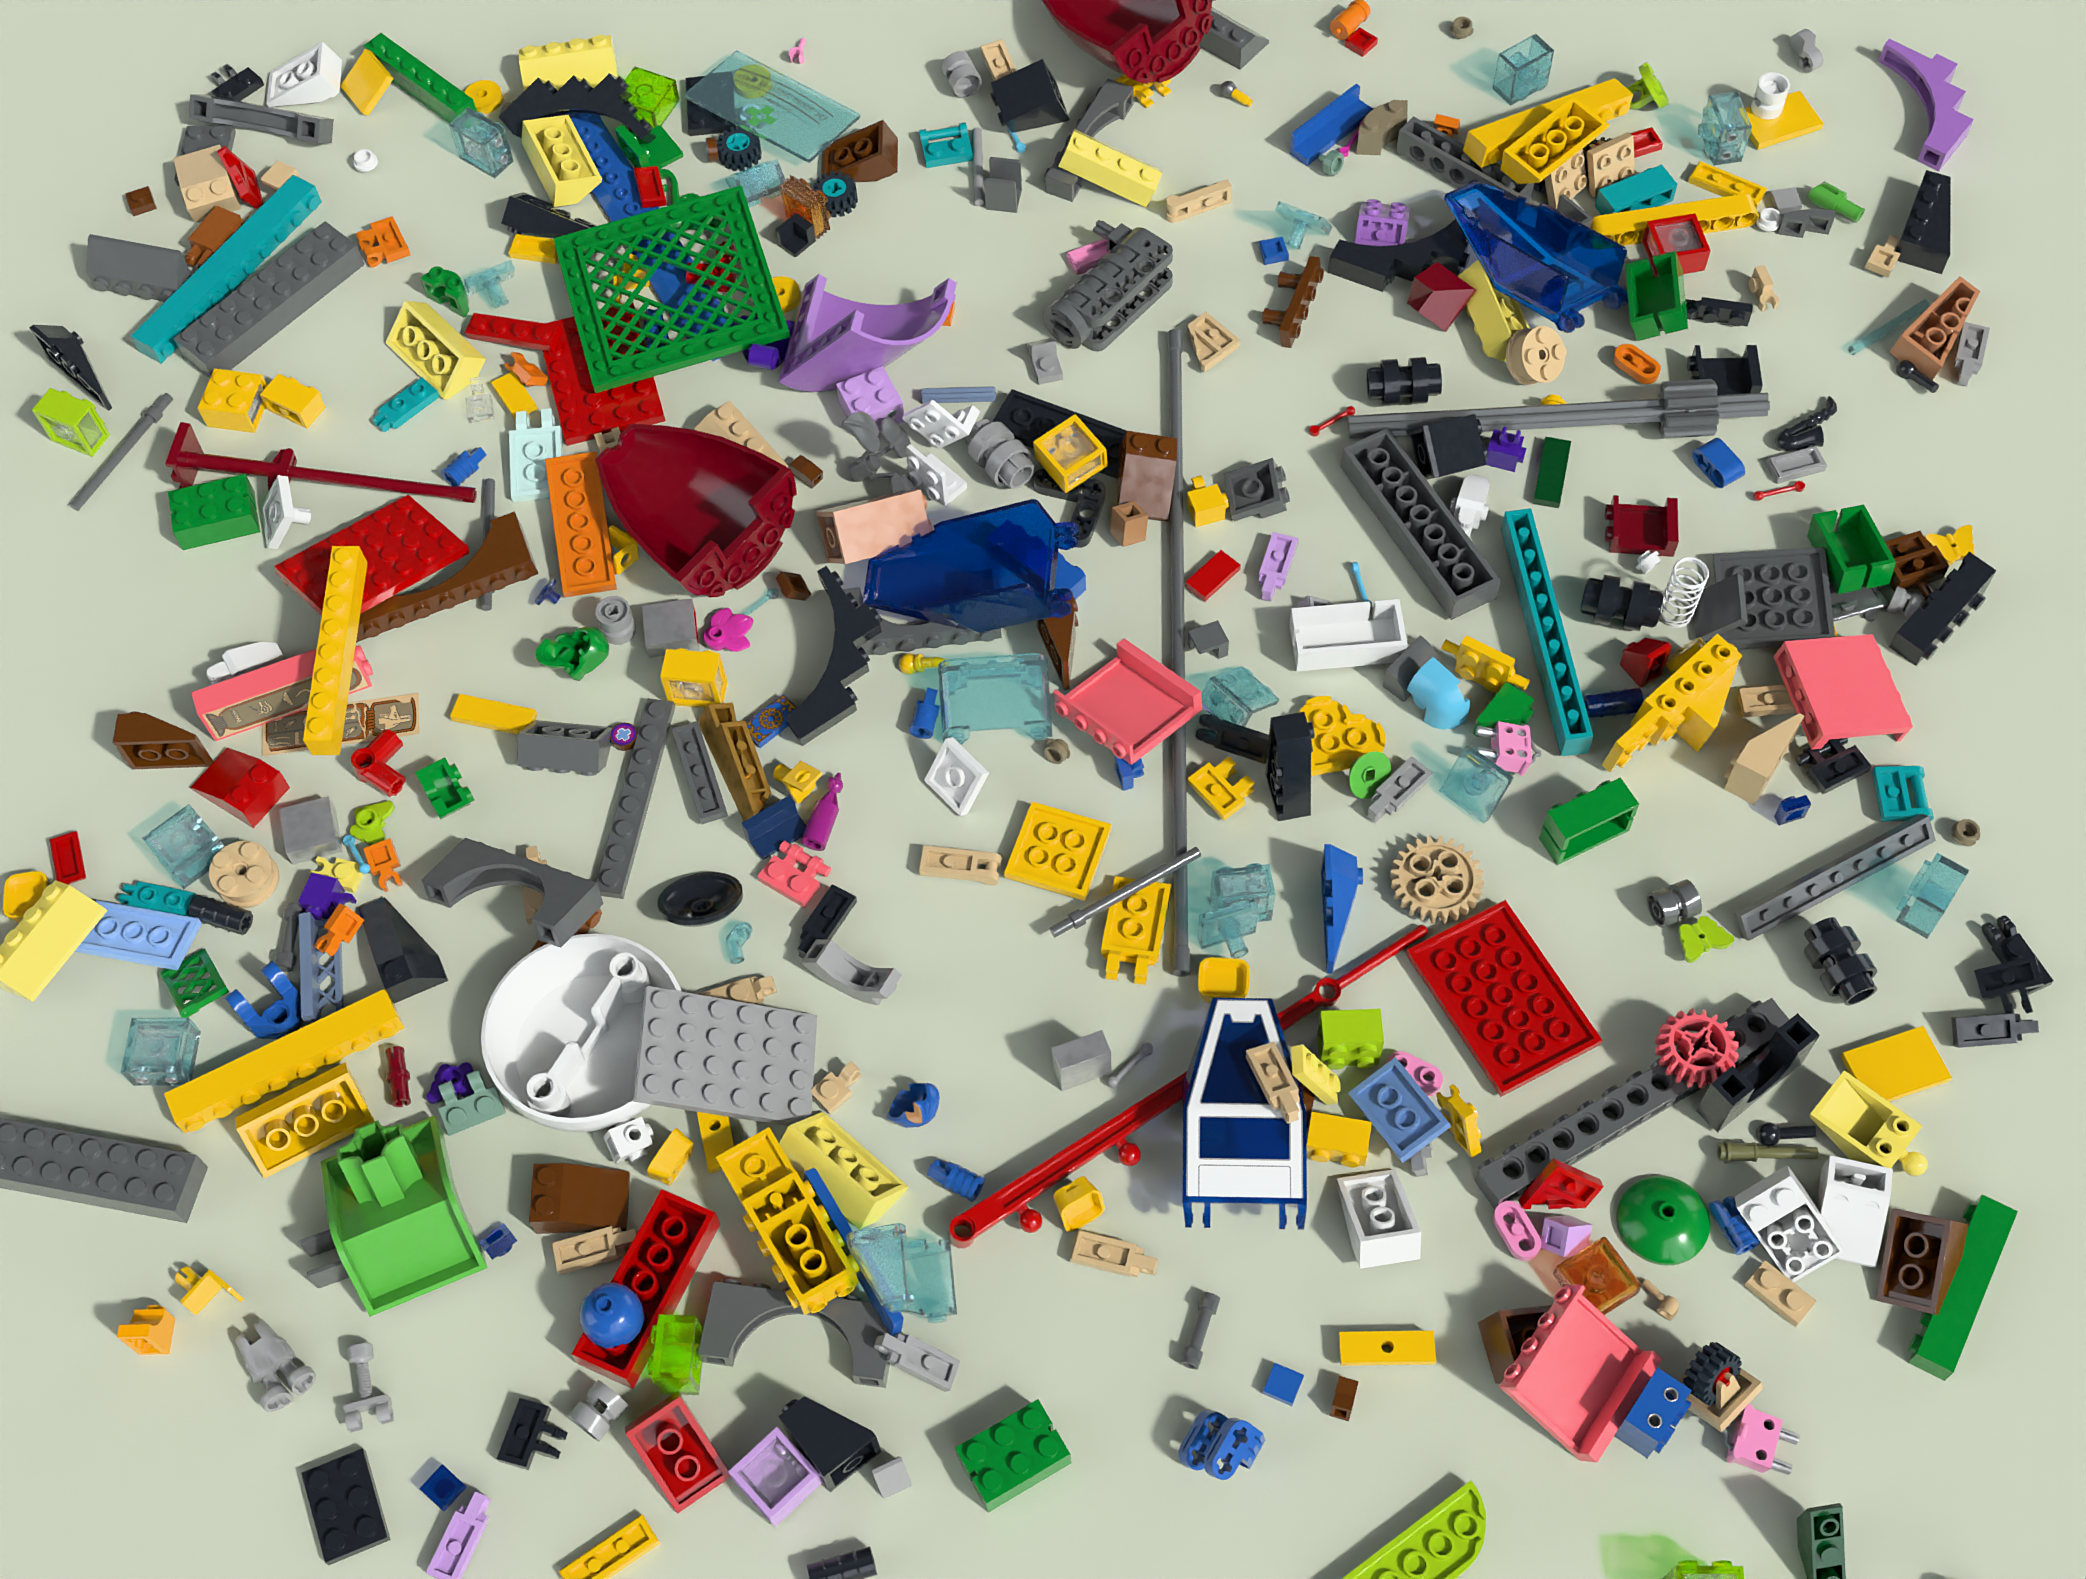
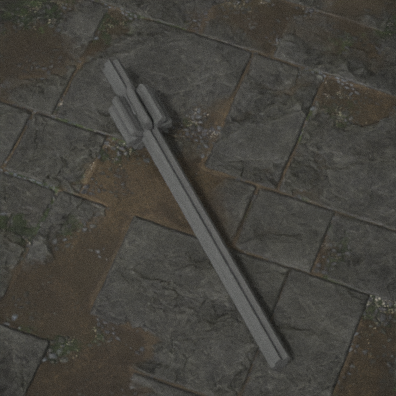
[1348,379,1770,439]

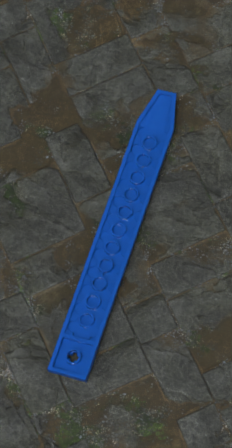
[568,113,727,361]

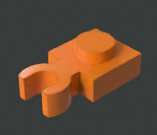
[363,838,403,892]

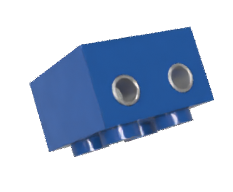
[1614,1368,1692,1458]

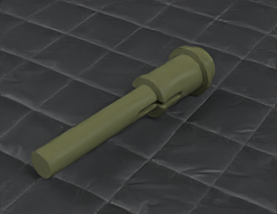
[1717,1140,1819,1164]

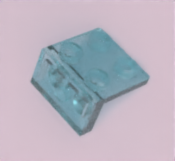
[1201,666,1279,727]

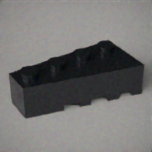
[1265,712,1315,821]

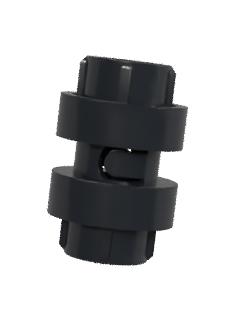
[1366,357,1442,406]
[1580,574,1663,631]
[1804,917,1877,1006]

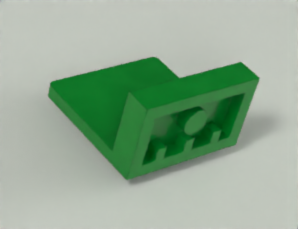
[615,124,684,169]

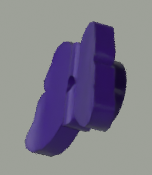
[426,1062,474,1104]

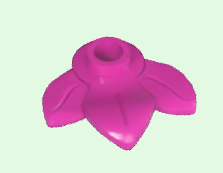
[704,608,754,652]

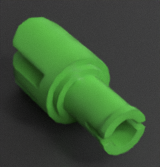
[1808,181,1865,223]

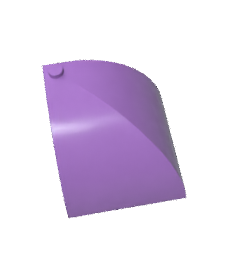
[778,274,957,392]

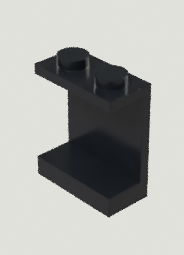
[1687,345,1763,395]

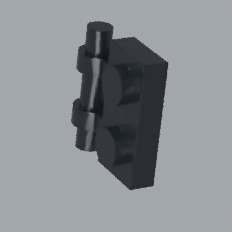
[1795,738,1872,795]

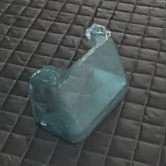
[938,653,1053,745]
[847,1223,957,1323]

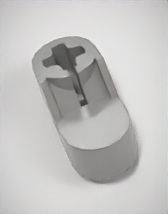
[1790,29,1824,73]

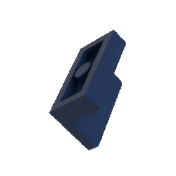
[742,795,806,860]

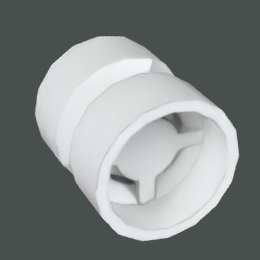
[1751,72,1790,120]

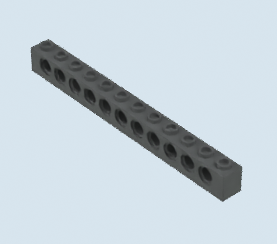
[1474,998,1789,1209]

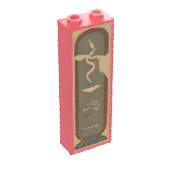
[191,645,373,742]

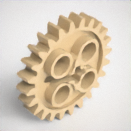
[1390,836,1484,924]

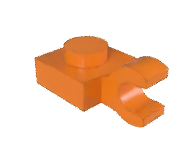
[505,352,549,387]
[314,903,364,956]

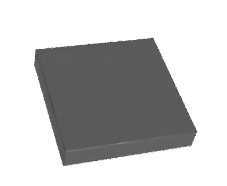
[1692,573,1748,642]

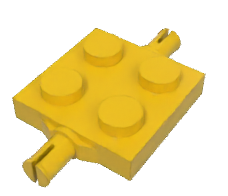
[1441,635,1530,693]

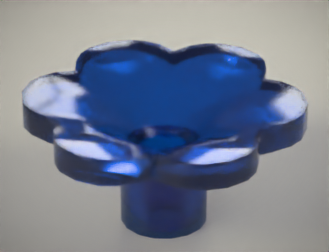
[535,578,561,605]

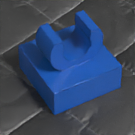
[1114,755,1144,791]

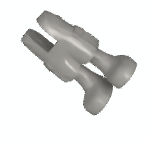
[235,1319,316,1412]

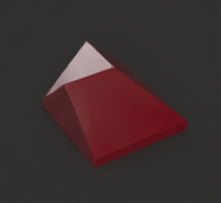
[1407,262,1476,332]

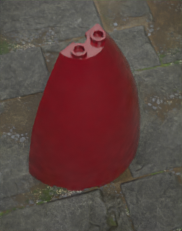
[1042,0,1216,84]
[595,424,797,598]

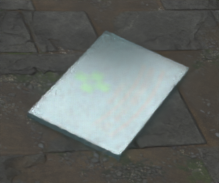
[684,50,860,163]

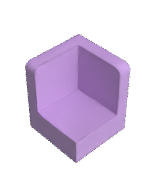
[1541,1215,1592,1257]

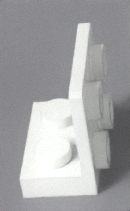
[902,400,980,449]
[906,444,967,506]

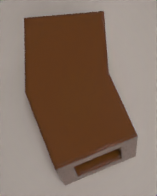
[789,454,823,489]
[1329,1376,1359,1422]

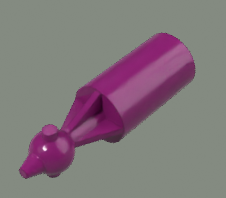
[801,772,843,851]

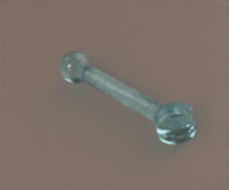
[742,588,778,616]

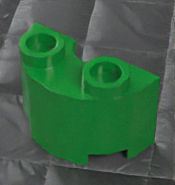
[420,266,469,318]
[415,757,475,820]

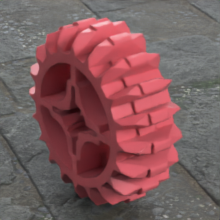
[1655,1008,1739,1090]

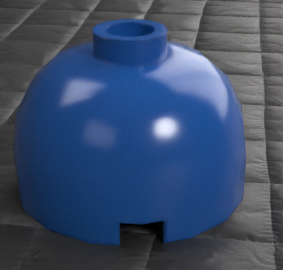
[580,1282,644,1349]

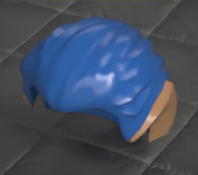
[886,1082,940,1128]

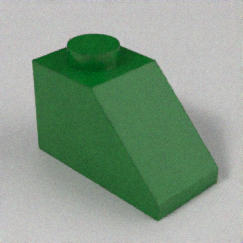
[1473,682,1534,737]

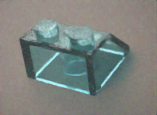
[725,159,788,207]

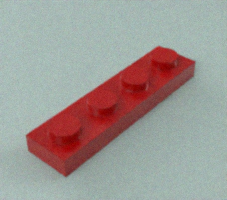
[464,313,563,352]

